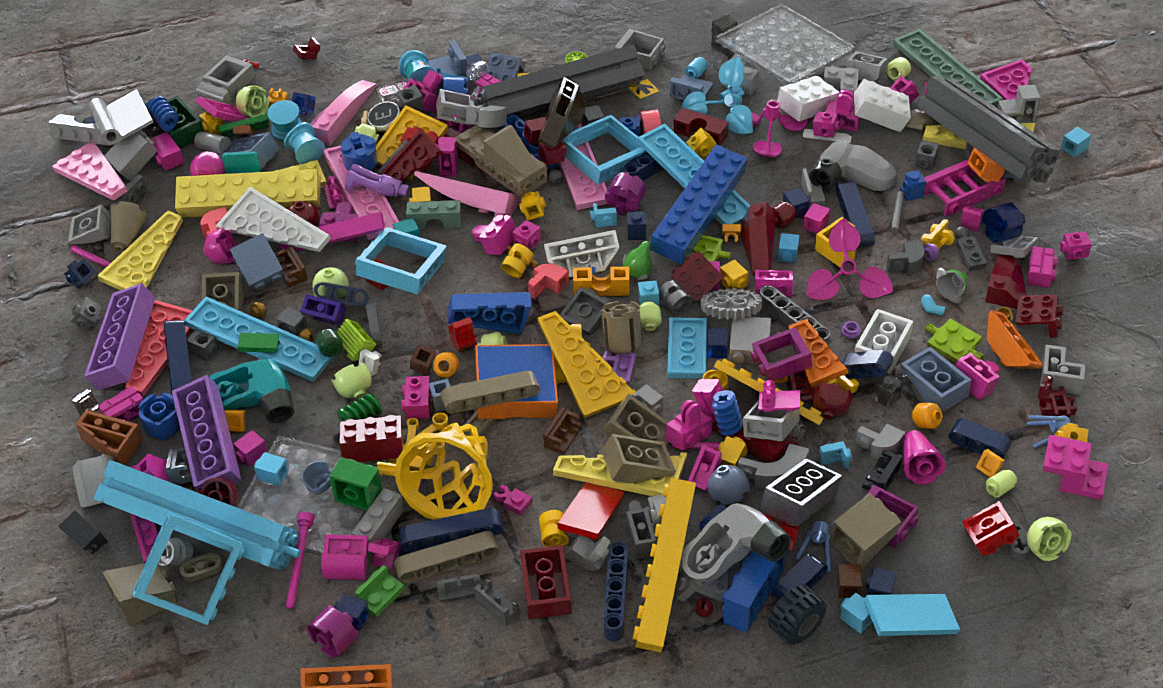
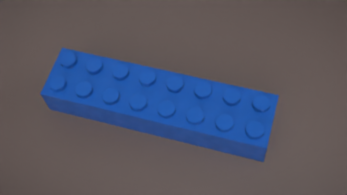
[650,145,748,264]

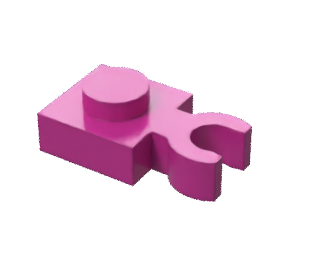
[494,485,533,516]

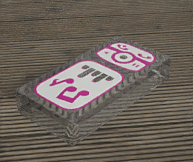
[376,80,408,102]

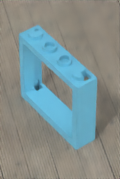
[562,115,647,185]
[355,227,447,295]
[132,512,244,625]

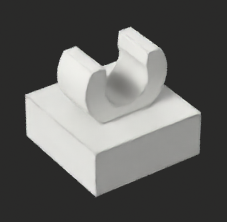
[358,349,382,376]

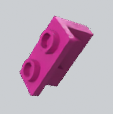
[755,270,793,297]

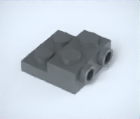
[560,287,611,336]

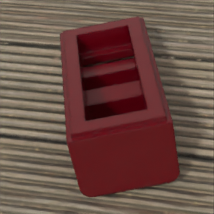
[788,369,813,402]

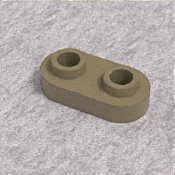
[179,553,223,582]

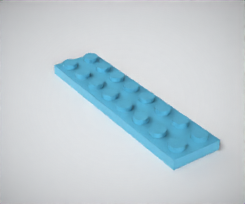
[637,123,750,225]
[184,297,334,382]

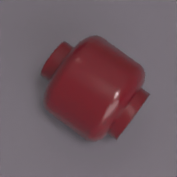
[772,202,796,228]

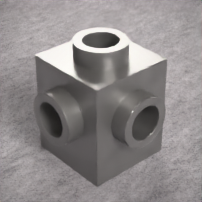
[70,297,102,331]

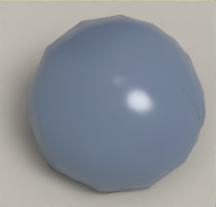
[301,461,332,494]

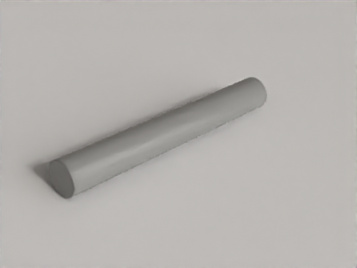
[891,191,904,233]

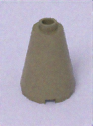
[111,201,147,253]

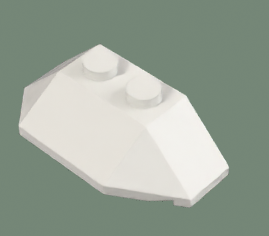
[544,230,619,278]

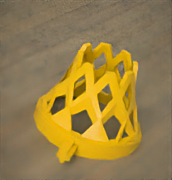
[377,422,493,520]

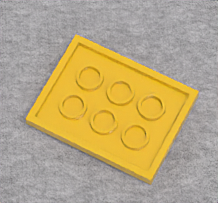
[376,105,449,181]

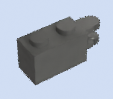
[626,500,657,560]

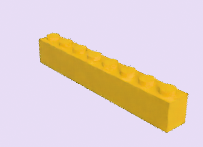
[633,478,696,653]

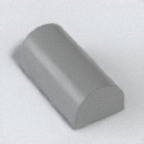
[196,81,232,105]
[194,131,232,154]

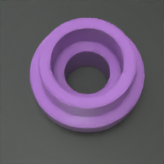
[923,243,939,262]
[841,321,861,339]

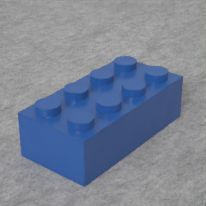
[722,551,786,633]

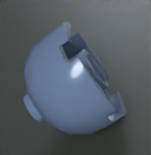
[708,465,750,505]

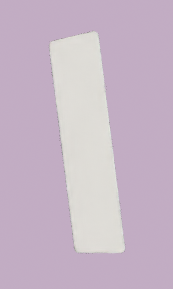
[803,129,852,143]

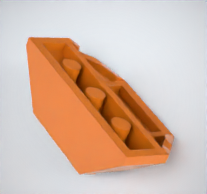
[987,310,1043,369]
[301,664,392,688]

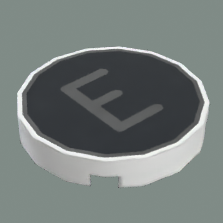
[367,101,401,131]

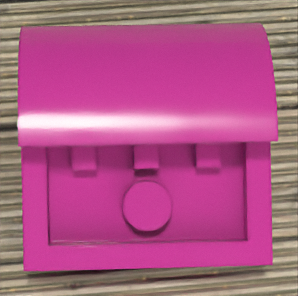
[321,534,369,581]

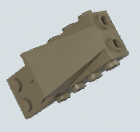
[454,125,547,198]

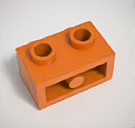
[967,147,1005,182]

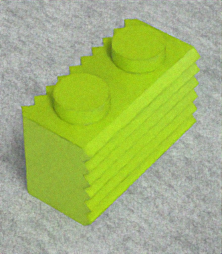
[337,319,376,362]

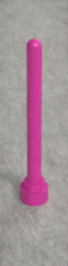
[286,512,315,609]

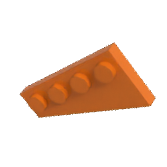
[788,319,849,388]

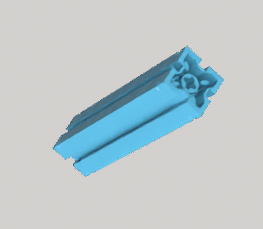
[93,460,301,571]

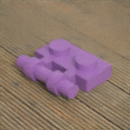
[602,351,636,387]

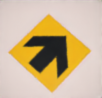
[629,79,659,99]

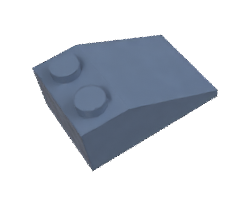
[218,132,279,169]
[900,347,971,412]

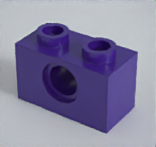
[300,294,347,326]

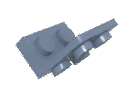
[429,40,467,76]
[483,52,526,81]
[670,75,713,100]

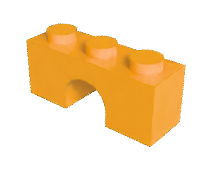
[573,267,630,296]

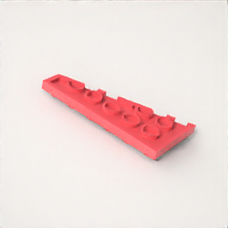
[125,300,194,397]

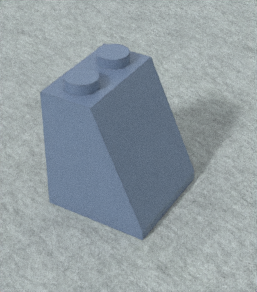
[230,233,285,292]

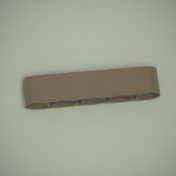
[440,371,540,413]
[394,531,499,584]

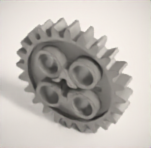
[701,288,762,320]

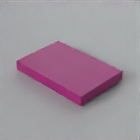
[195,96,249,122]

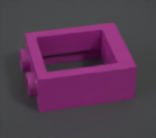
[751,327,812,381]
[865,485,919,548]

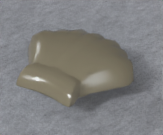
[906,109,935,131]

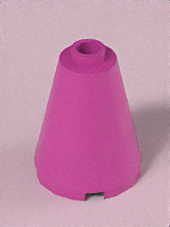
[903,430,946,485]

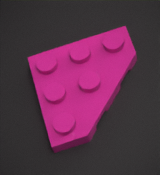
[980,59,1032,100]

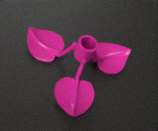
[751,100,809,157]
[806,218,893,300]

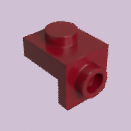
[292,37,320,60]

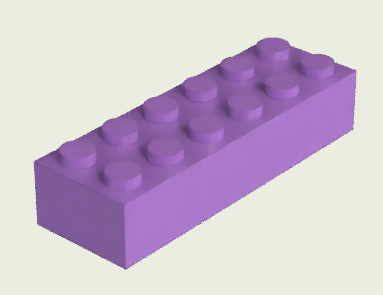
[84,283,156,391]
[172,375,242,490]

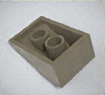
[202,272,244,312]
[602,394,669,446]
[601,434,676,483]

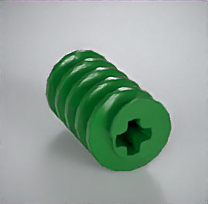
[337,393,382,422]

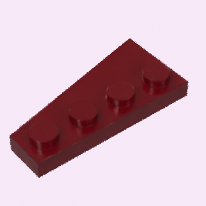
[379,128,443,181]

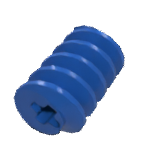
[146,96,179,131]
[712,390,743,436]

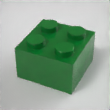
[329,457,382,511]

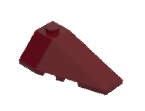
[740,201,776,276]
[985,254,1027,309]
[712,422,799,463]

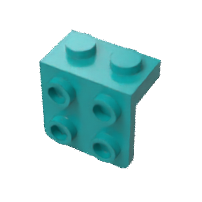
[222,151,261,174]

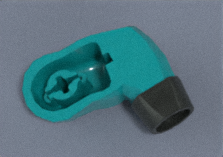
[210,359,294,423]

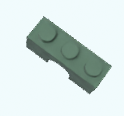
[406,200,462,230]

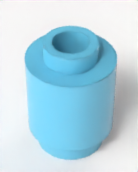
[685,57,708,79]

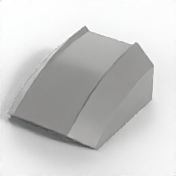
[846,52,887,82]
[68,205,111,244]
[72,454,114,508]

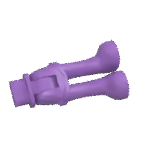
[345,163,409,197]

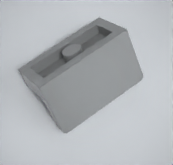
[801,169,825,207]

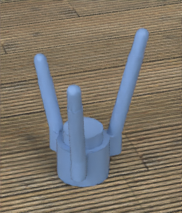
[1027,415,1070,448]
[795,521,831,573]

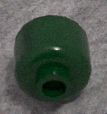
[316,329,343,357]

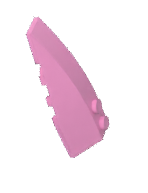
[310,80,377,146]
[414,171,522,216]

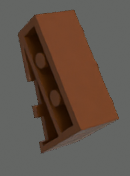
[76,410,143,465]

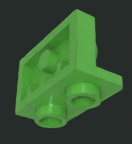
[355,565,405,618]

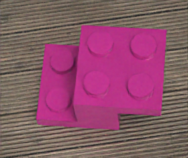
[1043,435,1108,500]

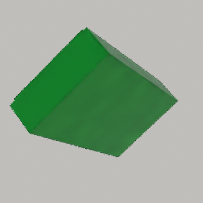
[238,333,279,353]

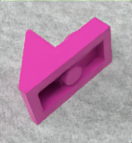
[961,206,986,232]
[688,445,722,491]
[368,538,401,569]

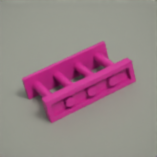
[924,159,1006,216]

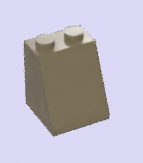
[829,493,901,570]
[103,563,177,627]

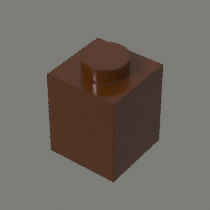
[410,344,436,376]
[837,563,862,598]

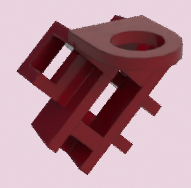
[1038,376,1078,418]

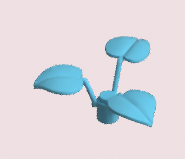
[682,57,753,134]

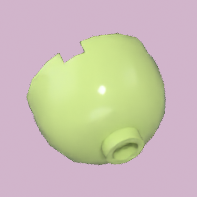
[236,85,269,118]
[312,267,349,299]
[331,363,372,399]
[1027,517,1071,561]

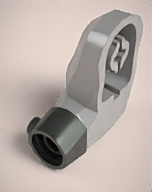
[809,140,897,191]
[681,503,791,582]

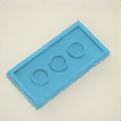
[667,317,707,379]
[864,594,960,636]

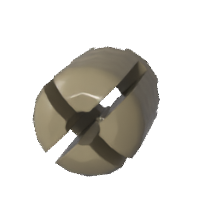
[601,301,642,354]

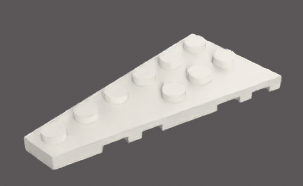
[216,187,331,252]

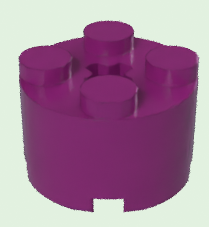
[605,172,646,215]
[307,605,360,658]

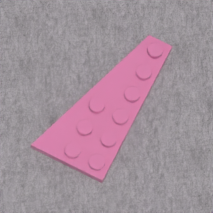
[52,143,128,200]

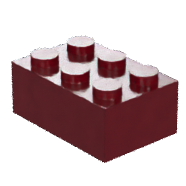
[340,415,404,462]
[520,545,572,619]

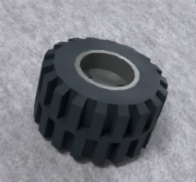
[768,585,827,645]

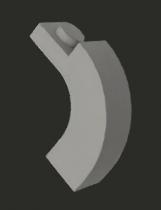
[738,444,809,489]

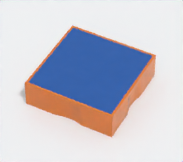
[475,344,558,419]

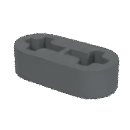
[1007,521,1030,560]

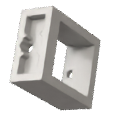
[615,29,666,70]
[203,55,255,99]
[436,89,474,125]
[743,400,799,441]

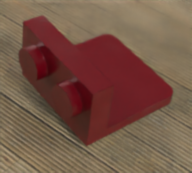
[671,251,723,302]
[1016,294,1064,338]

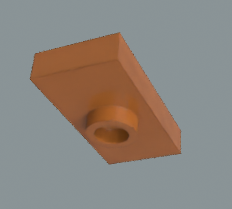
[233,125,255,138]

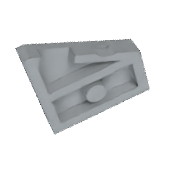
[991,235,1039,258]

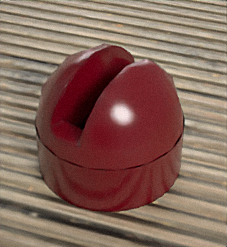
[695,598,713,617]

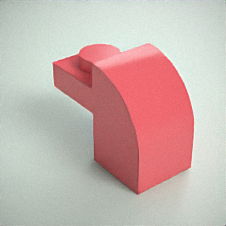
[640,109,661,135]
[200,207,227,238]
[528,264,569,299]

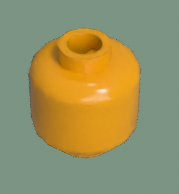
[433,352,459,378]
[912,403,943,429]

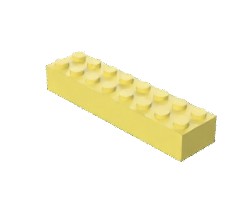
[175,169,320,218]

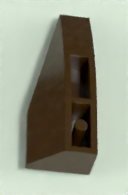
[538,77,585,149]

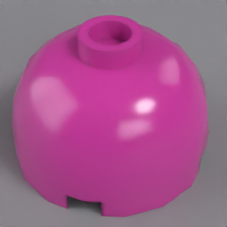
[190,152,226,176]
[203,228,236,265]

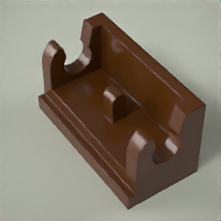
[275,245,308,287]
[543,407,582,455]

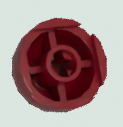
[287,201,320,227]
[812,383,853,420]
[197,477,239,507]

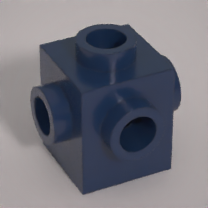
[64,258,96,287]

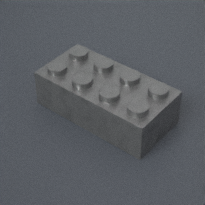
[760,458,842,527]

